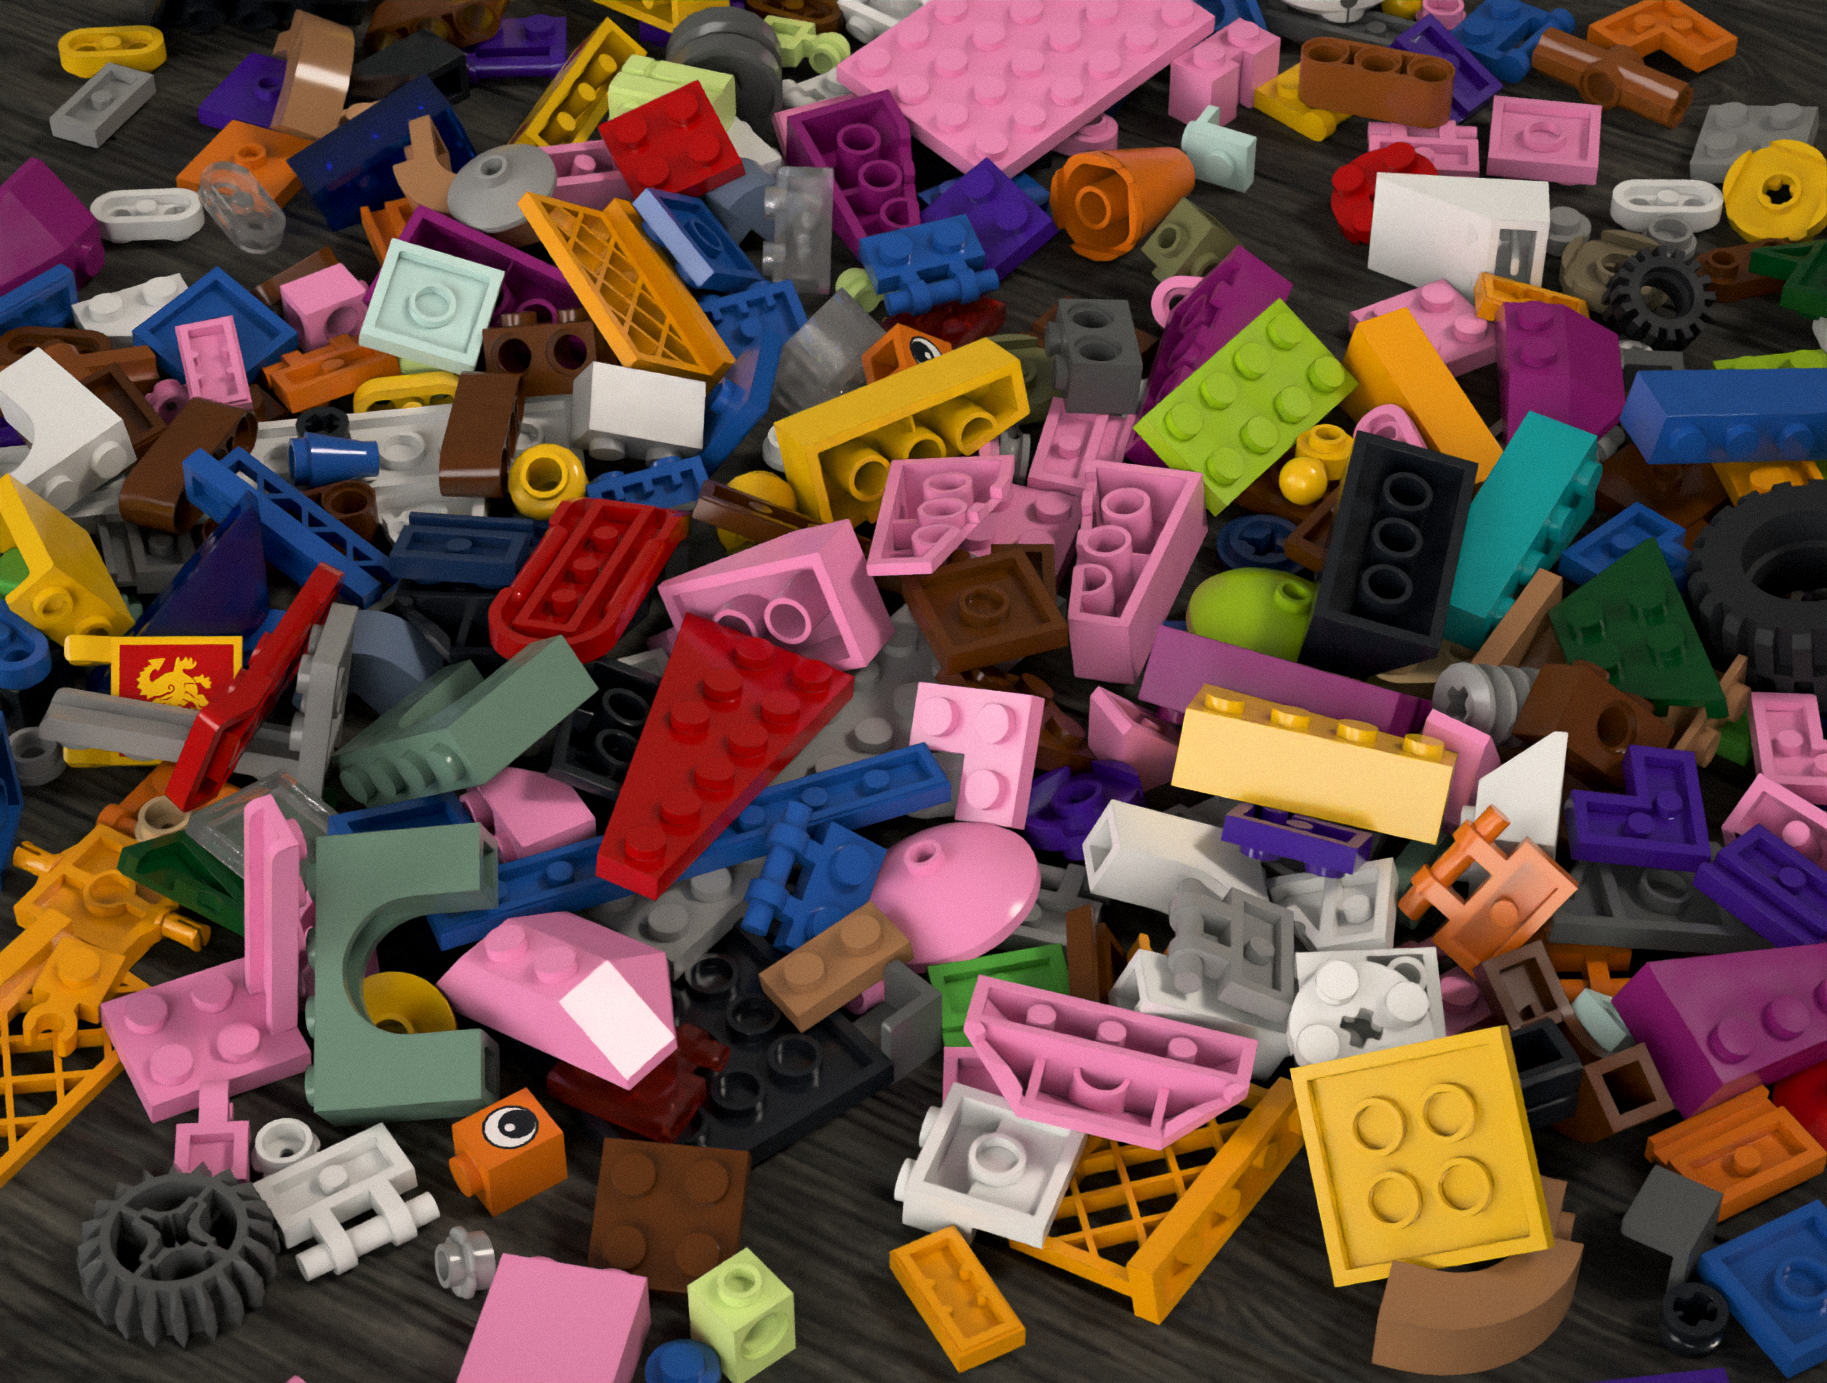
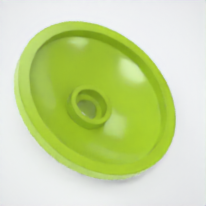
[1186,567,1361,681]

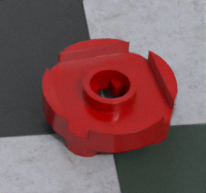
[1331,142,1439,246]

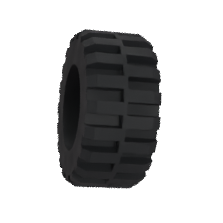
[1686,479,1827,713]

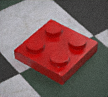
[597,79,746,219]

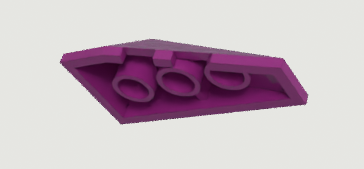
[786,89,921,262]
[0,157,105,297]

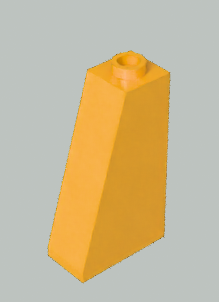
[1338,307,1503,504]

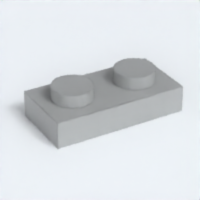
[49,62,156,148]

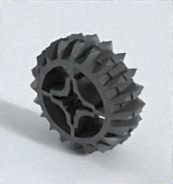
[76,1161,280,1348]

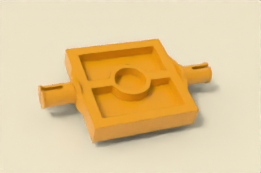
[13,823,211,971]

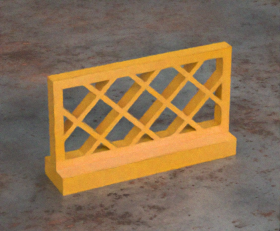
[517,191,736,396]
[0,906,152,1189]
[1008,1077,1305,1325]

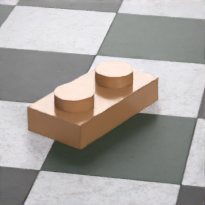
[758,900,914,1033]

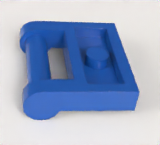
[1450,0,1576,84]

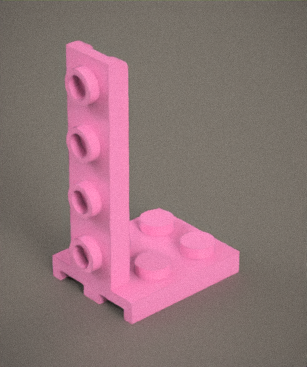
[100,794,311,1123]

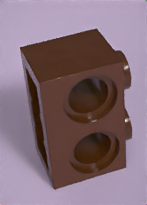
[482,307,618,397]

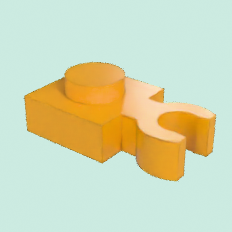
[23,936,127,1058]

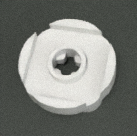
[1286,960,1434,1067]

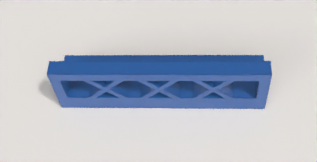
[182,446,400,610]

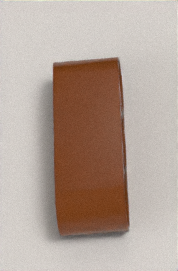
[1298,37,1455,129]

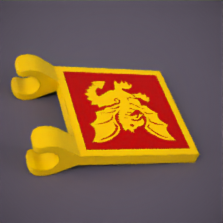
[63,635,243,768]

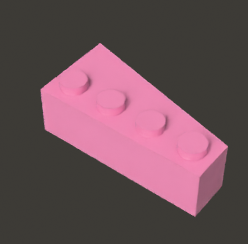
[1067,459,1208,686]

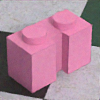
[1168,18,1281,127]

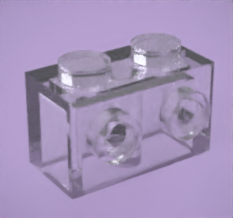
[762,166,834,294]
[772,287,887,415]

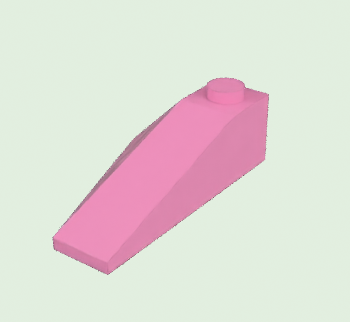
[867,455,1015,576]

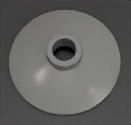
[447,144,557,233]

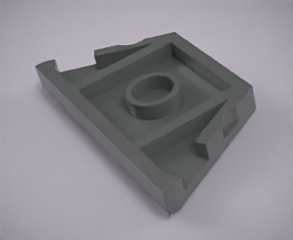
[1546,841,1777,954]

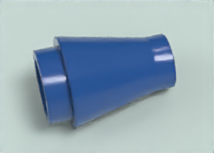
[288,431,380,490]

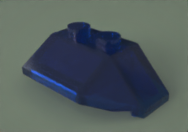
[86,490,270,695]

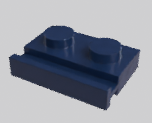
[389,512,535,589]

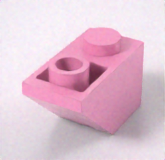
[460,766,597,864]

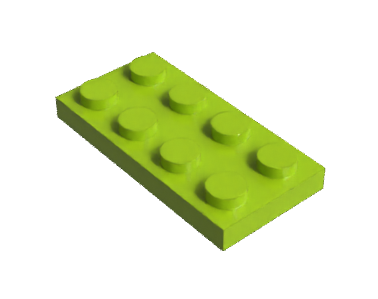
[1133,298,1360,517]

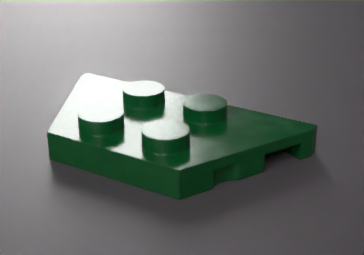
[1548,537,1729,719]
[117,786,338,937]

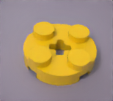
[1723,139,1827,244]

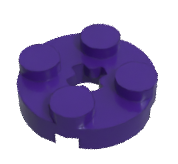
[1019,760,1148,861]

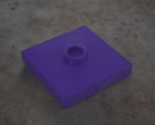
[197,52,287,133]

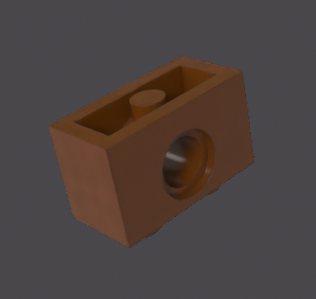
[1511,659,1675,795]

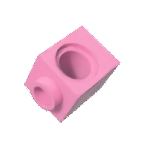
[280,263,369,353]

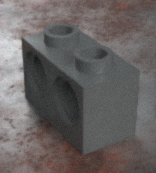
[1045,298,1143,414]

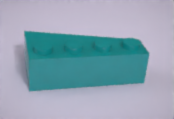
[1442,410,1603,652]

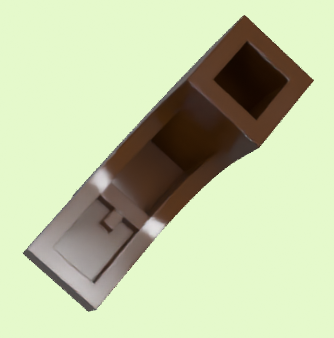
[1472,940,1675,1143]

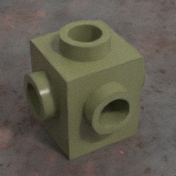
[1141,197,1245,282]

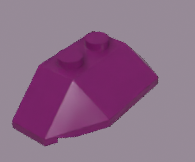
[1494,301,1626,450]

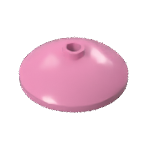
[868,822,1041,974]

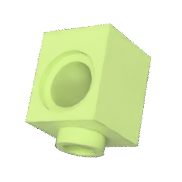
[687,1247,796,1383]

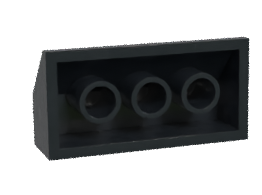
[1297,430,1479,680]

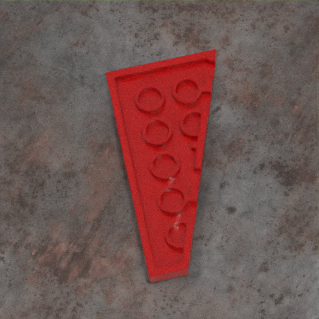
[596,612,855,901]

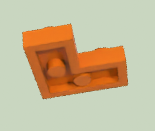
[1586,0,1738,73]

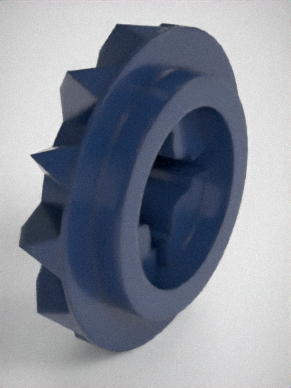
[1216,513,1310,576]

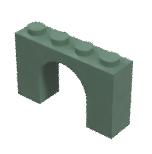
[331,634,599,808]
[305,822,500,1127]

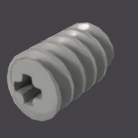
[1432,662,1540,749]

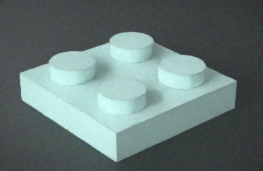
[358,238,505,375]

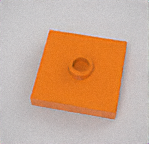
[176,119,328,219]

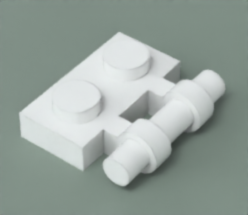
[253,1122,440,1282]

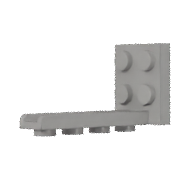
[38,603,358,804]

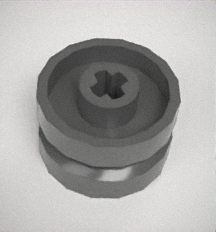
[666,6,783,137]

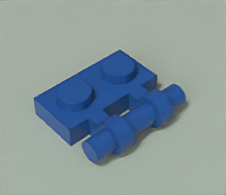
[858,214,999,317]
[1557,502,1691,594]
[741,801,887,954]

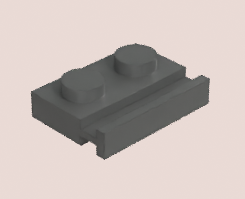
[95,514,200,597]

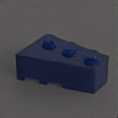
[286,73,478,232]

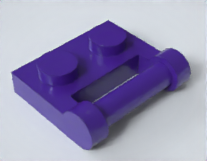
[461,14,568,84]

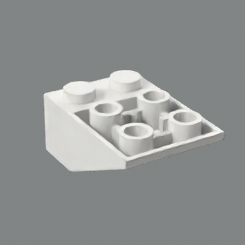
[1368,172,1550,307]

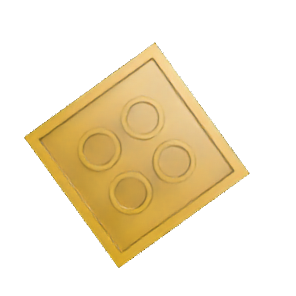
[1290,1025,1555,1287]

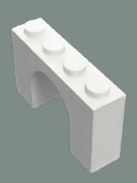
[0,347,137,554]
[1082,799,1291,1082]

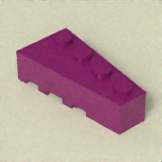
[1124,245,1293,469]

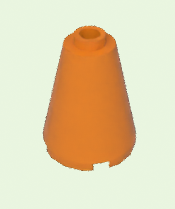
[1049,147,1195,261]

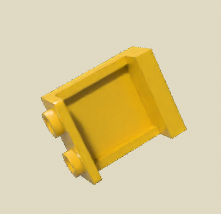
[0,472,135,647]

